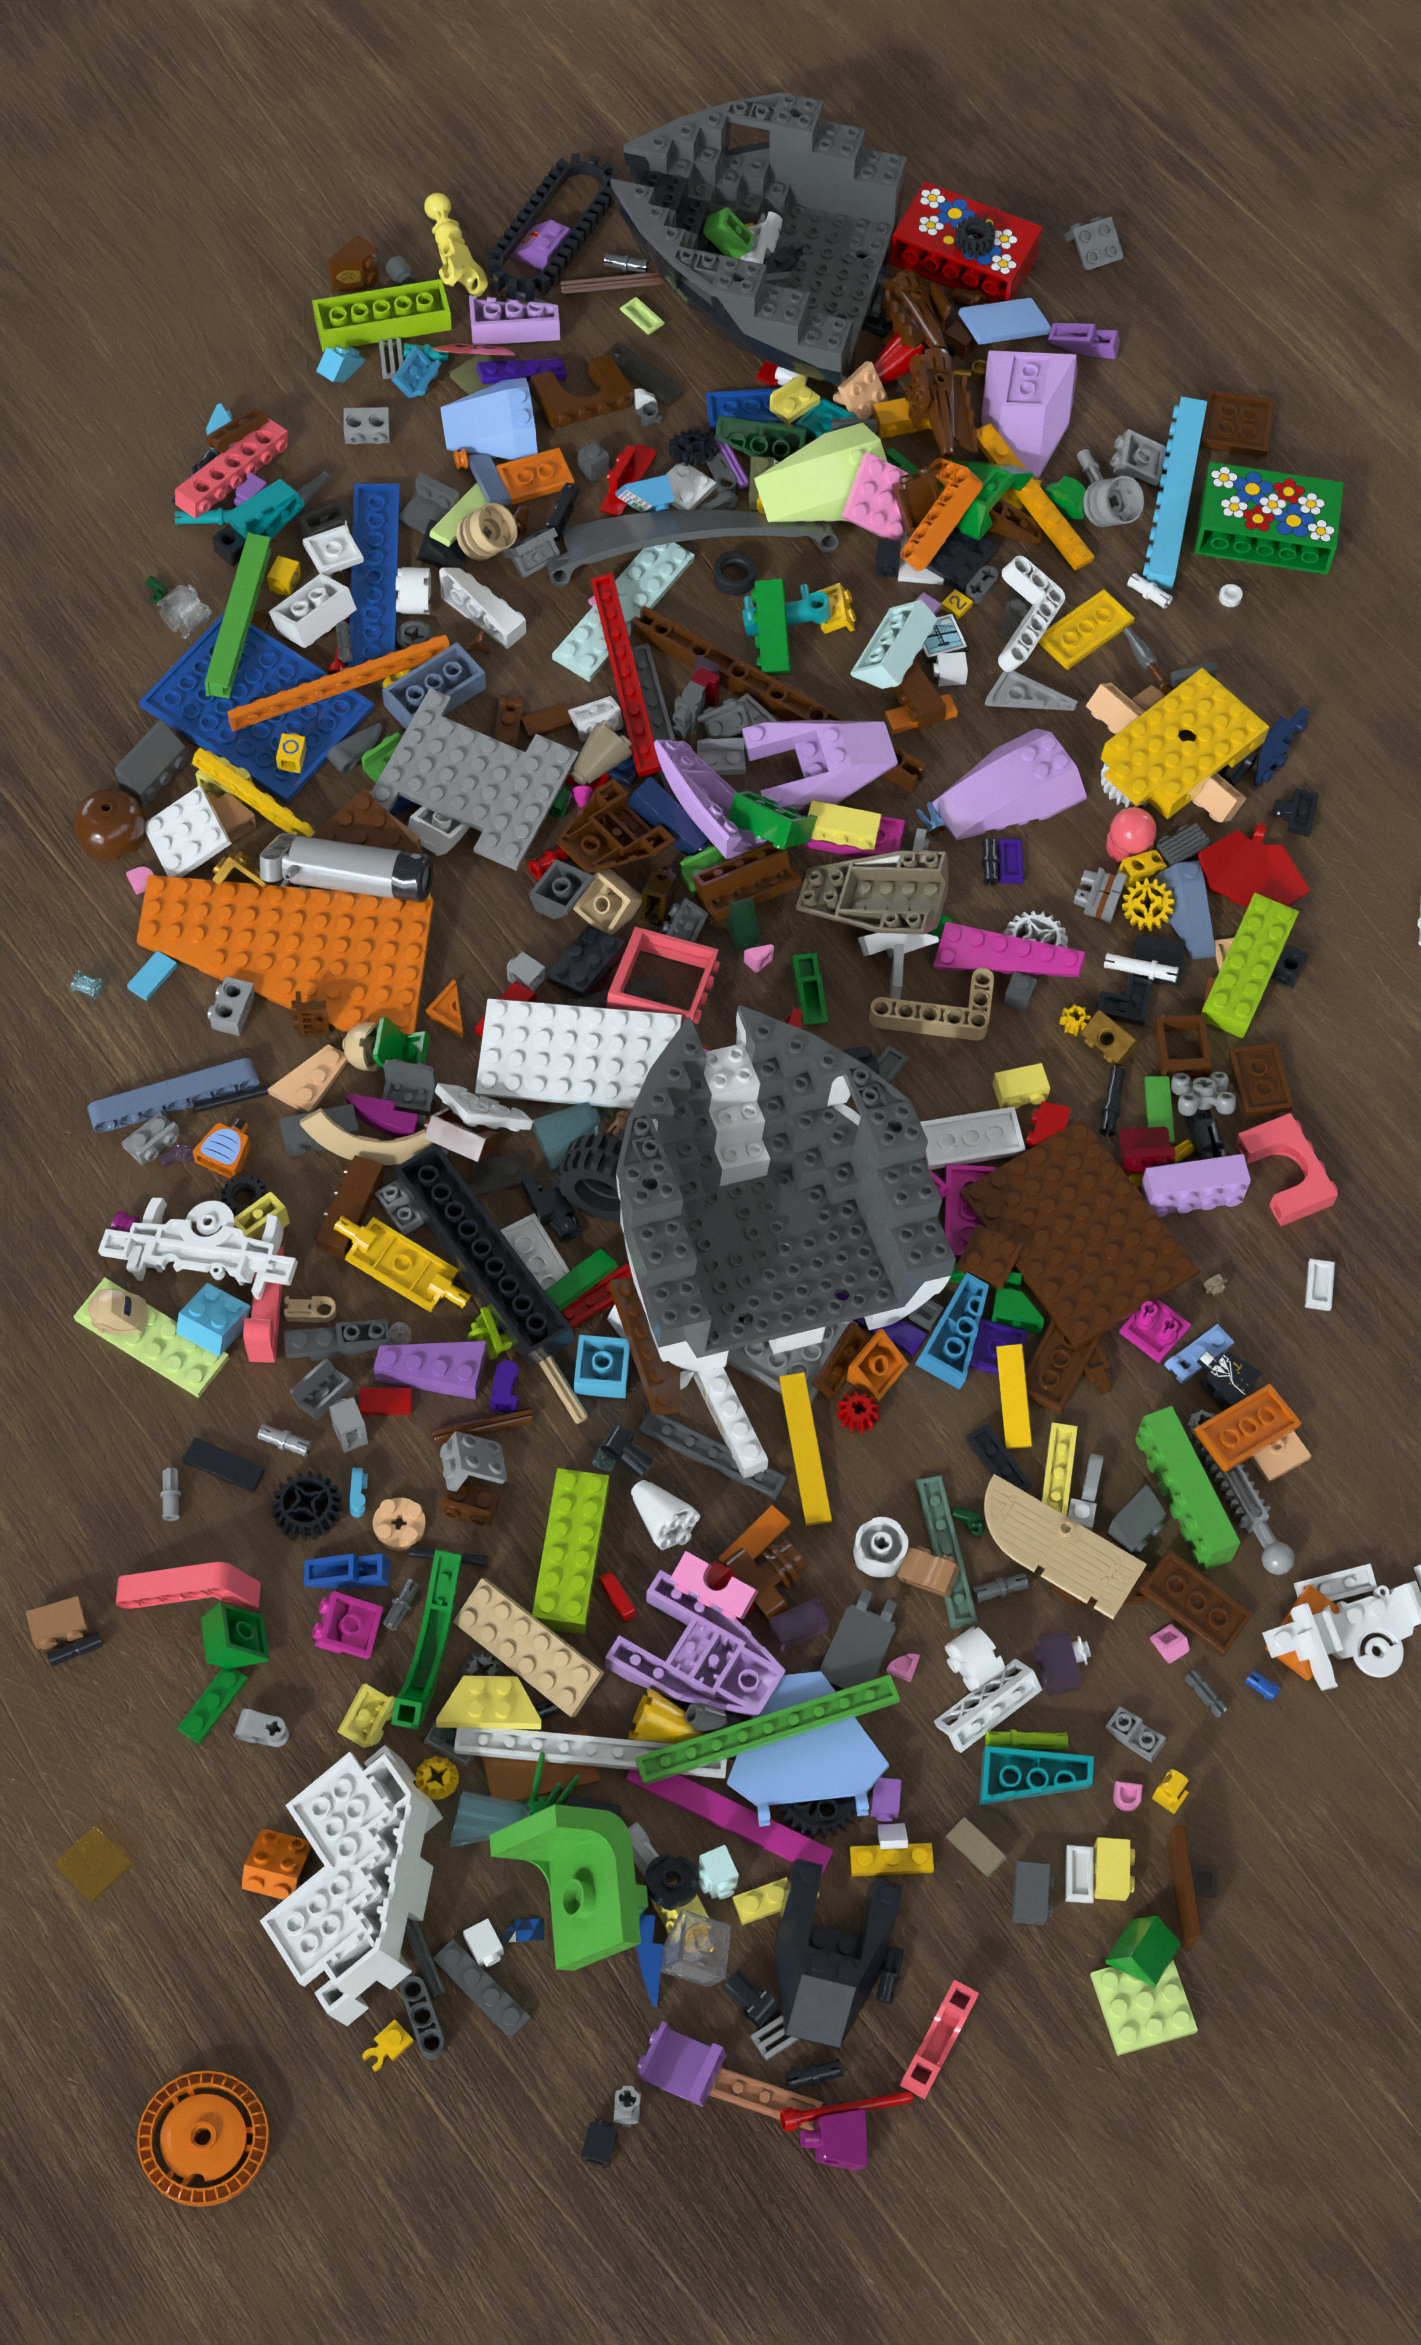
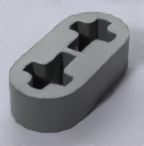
[965,566,999,604]

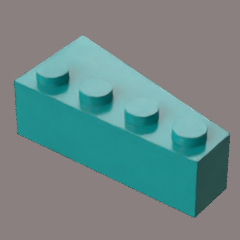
[979,1746,1094,1805]

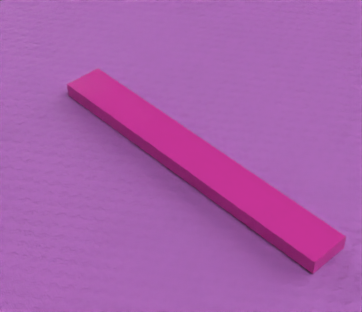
[626,1770,834,1877]

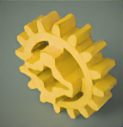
[1122,878,1175,931]

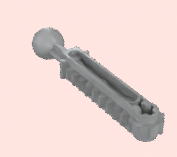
[1186,1410,1295,1575]

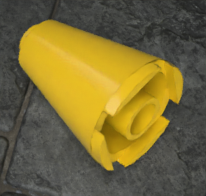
[628,1688,706,1744]

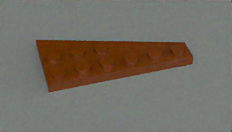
[608,1278,680,1415]

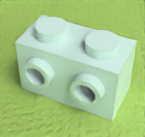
[698,1845,739,1900]

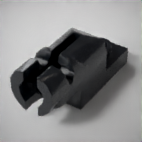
[1184,1109,1227,1160]
[521,1172,582,1242]

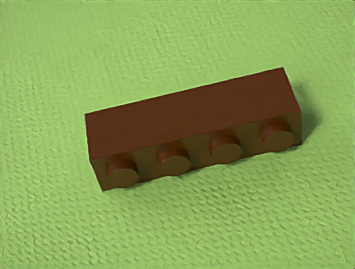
[889,659,946,730]
[314,1155,384,1260]

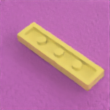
[1041,1422,1078,1517]

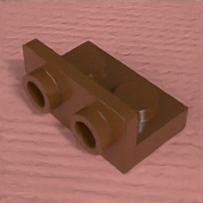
[291,991,330,1037]
[440,1483,500,1526]

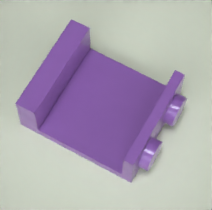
[637,2021,727,2107]

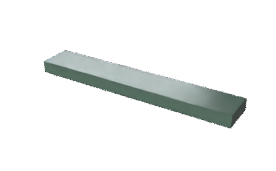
[916,1475,978,1629]

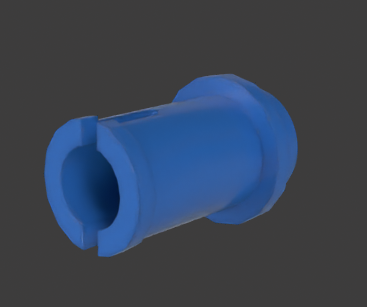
[1245,1669,1281,1701]

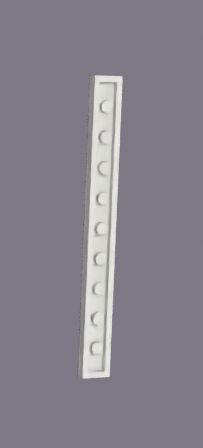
[454,1728,727,1778]

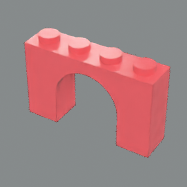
[1234,1113,1338,1226]

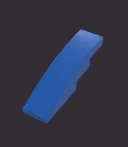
[636,1910,663,2006]

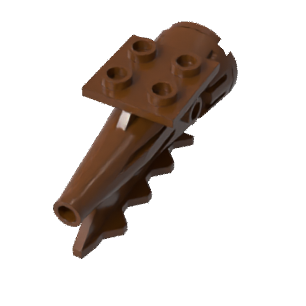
[880,270,951,351]
[905,348,978,460]

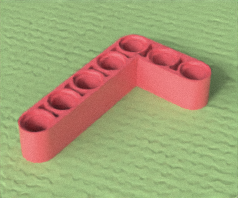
[243,1247,284,1363]
[116,1562,261,1611]

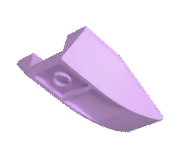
[654,739,771,859]

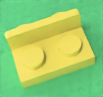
[770,375,820,424]

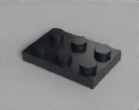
[926,528,1000,593]
[545,925,627,998]

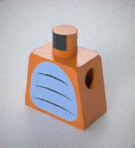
[193,1118,251,1179]

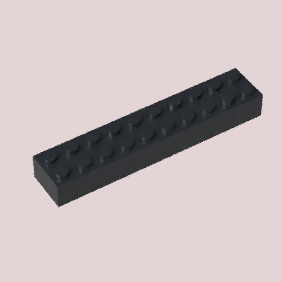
[394,1144,573,1368]

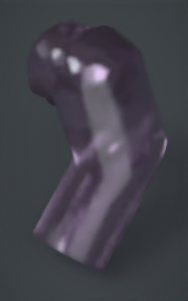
[157,1145,194,1168]

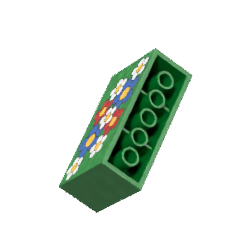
[1194,462,1344,575]

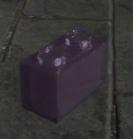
[768,1598,829,1652]
[1032,1632,1082,1696]

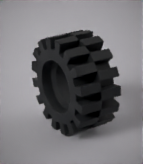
[955,216,996,258]
[221,1173,267,1217]

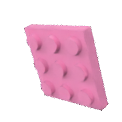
[841,453,909,541]

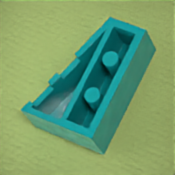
[224,479,305,541]

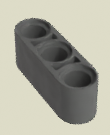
[400,1976,445,2060]

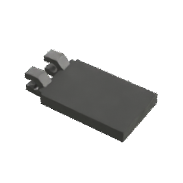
[819,1589,898,1690]

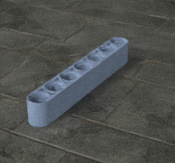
[87,1058,260,1133]

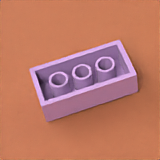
[1139,1154,1251,1217]

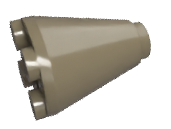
[570,720,632,786]

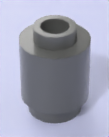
[385,256,415,286]
[685,1703,727,1733]

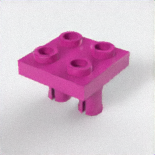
[1119,1299,1191,1364]

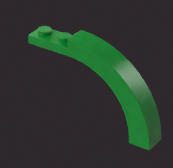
[391,1548,463,1730]

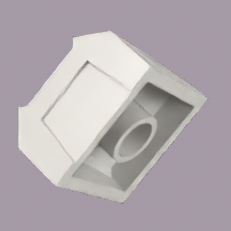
[408,806,470,856]

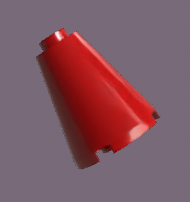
[872,333,925,385]

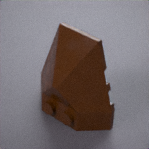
[556,778,676,874]

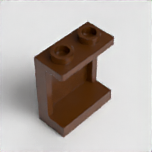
[892,466,940,537]

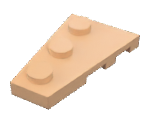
[267,1044,348,1113]

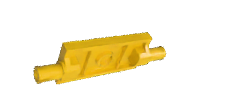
[334,1215,472,1313]

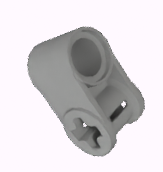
[234,1709,289,1747]

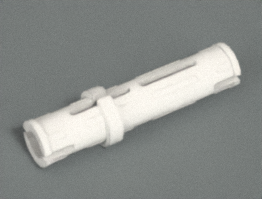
[1104,953,1179,982]

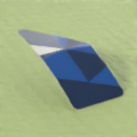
[499,1919,544,1943]

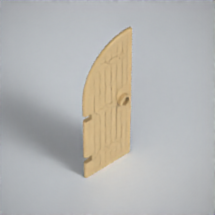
[984,1474,1147,1619]

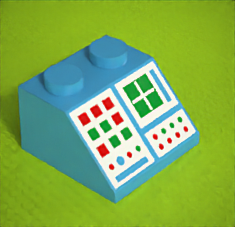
[615,475,674,513]

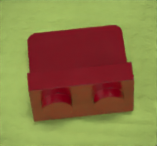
[1119,1127,1176,1174]

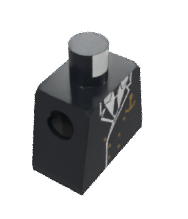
[1196,1351,1262,1411]

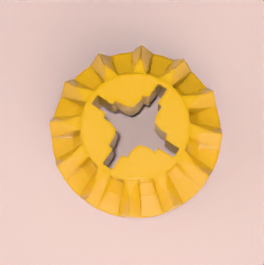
[415,1756,459,1800]

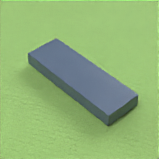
[467,454,511,505]

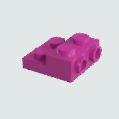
[312,1591,383,1659]

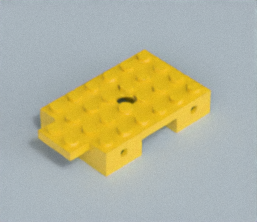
[1101,668,1269,819]

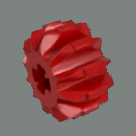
[836,1390,880,1435]

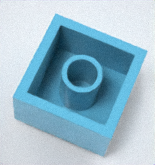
[176,1283,251,1357]
[574,1335,630,1399]

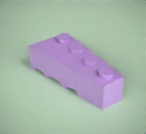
[469,295,560,345]

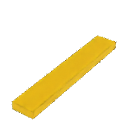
[779,1372,832,1526]

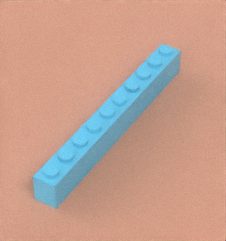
[1143,396,1207,591]

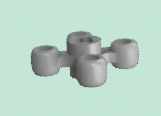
[1171,1071,1236,1116]

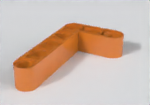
[900,458,983,572]

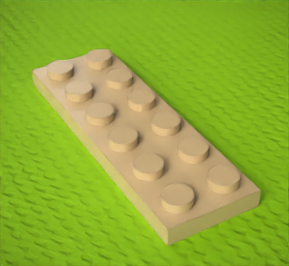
[453,1578,604,1717]

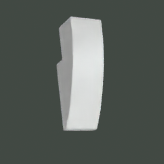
[858,933,939,958]

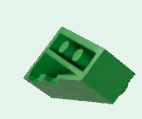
[727,791,818,849]

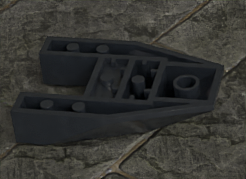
[774,1858,903,2049]

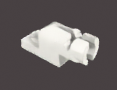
[741,212,782,264]

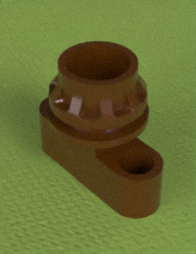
[723,1540,807,1623]

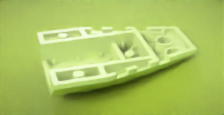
[754,423,887,522]

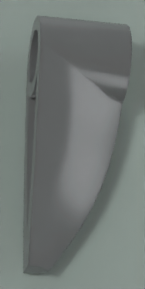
[326,723,383,775]

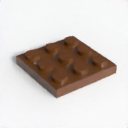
[1200,390,1274,457]

